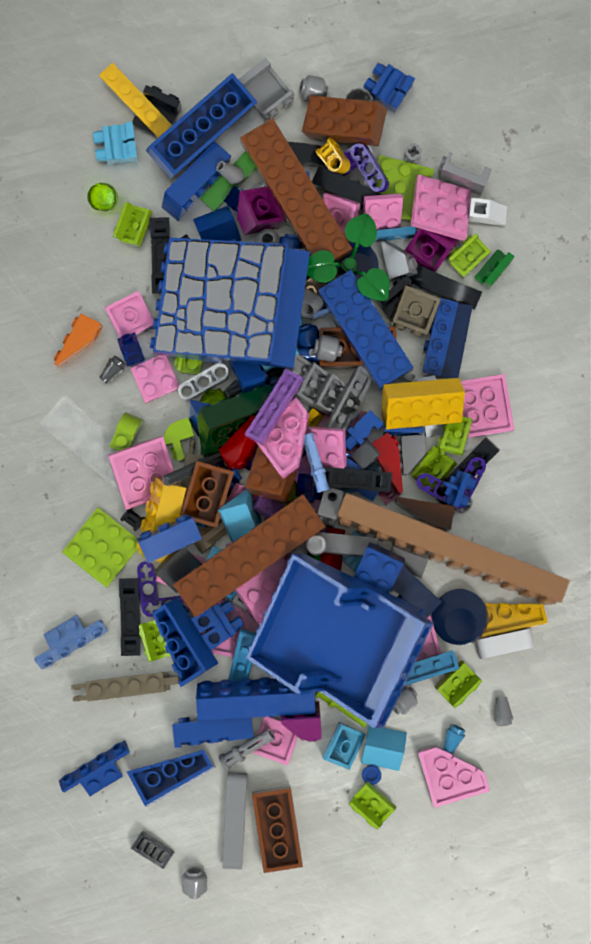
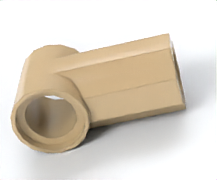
[194,518,227,554]

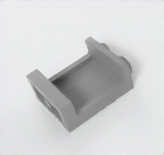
[238,58,294,120]
[438,152,492,196]

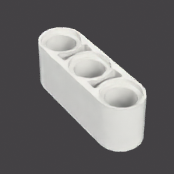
[178,363,229,402]
[476,628,534,659]

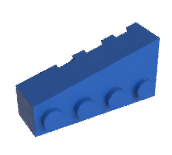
[161,141,231,222]
[152,597,219,688]
[172,717,254,748]
[127,750,216,806]

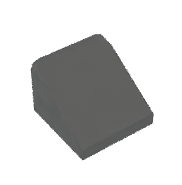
[352,440,380,469]

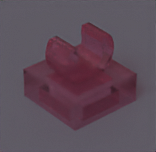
[378,484,401,506]

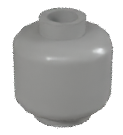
[299,75,328,100]
[255,229,280,244]
[313,335,343,362]
[393,686,418,715]
[182,868,207,899]

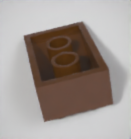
[394,497,455,532]

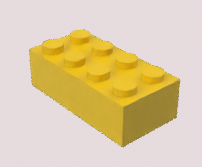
[381,378,465,429]
[136,477,186,562]

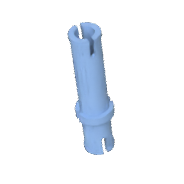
[304,433,329,493]

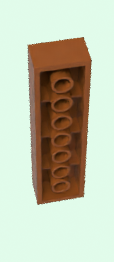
[240,118,352,262]
[172,495,325,617]

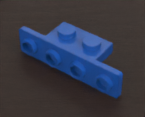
[423,298,458,376]
[59,741,130,796]

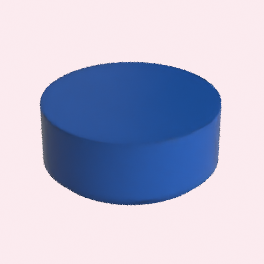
[362,765,381,785]

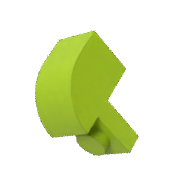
[109,412,144,451]
[164,418,195,463]

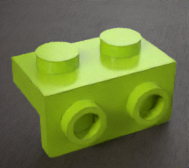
[113,202,153,247]
[447,233,491,278]
[411,446,457,492]
[139,620,171,662]
[435,660,482,708]
[349,781,397,830]

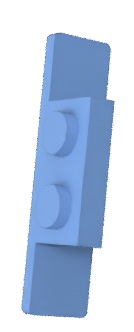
[34,615,108,669]

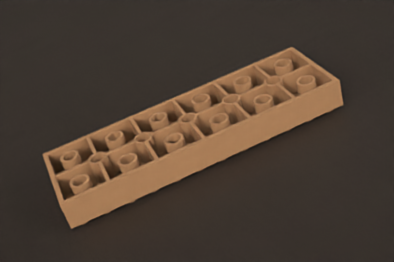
[336,493,570,605]

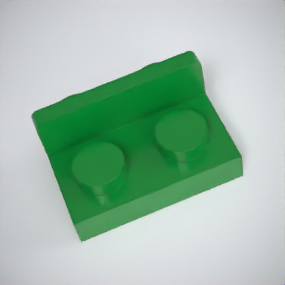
[474,249,515,290]

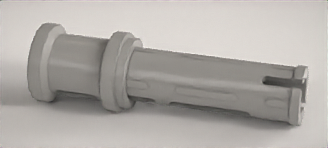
[219,729,275,770]

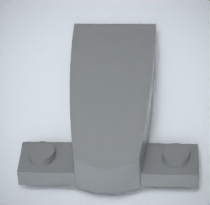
[275,354,372,432]

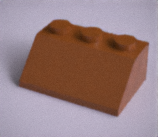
[180,460,234,528]

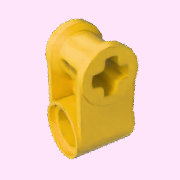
[316,137,350,174]

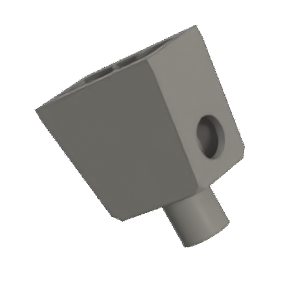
[317,487,344,527]

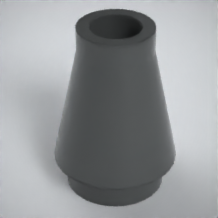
[99,355,126,384]

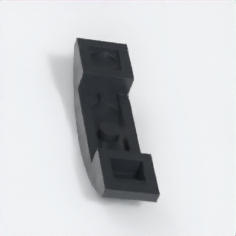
[312,166,383,206]
[150,217,170,294]
[409,264,482,309]
[313,467,392,492]
[119,578,141,656]

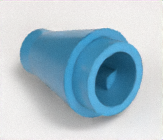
[443,724,466,754]

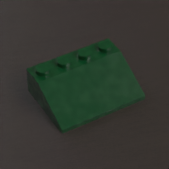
[197,385,272,458]

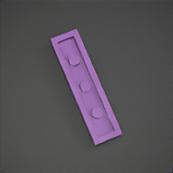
[245,369,304,445]

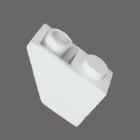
[468,198,507,226]

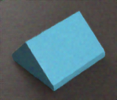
[218,489,262,542]
[322,722,366,770]
[361,725,407,771]

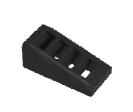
[131,830,174,869]

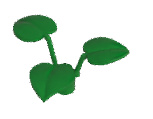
[307,213,390,301]

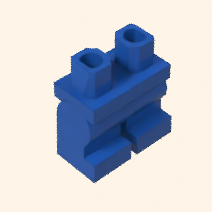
[363,63,415,113]
[345,410,384,451]
[191,601,244,651]

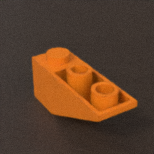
[54,314,103,368]

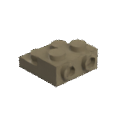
[389,285,441,337]

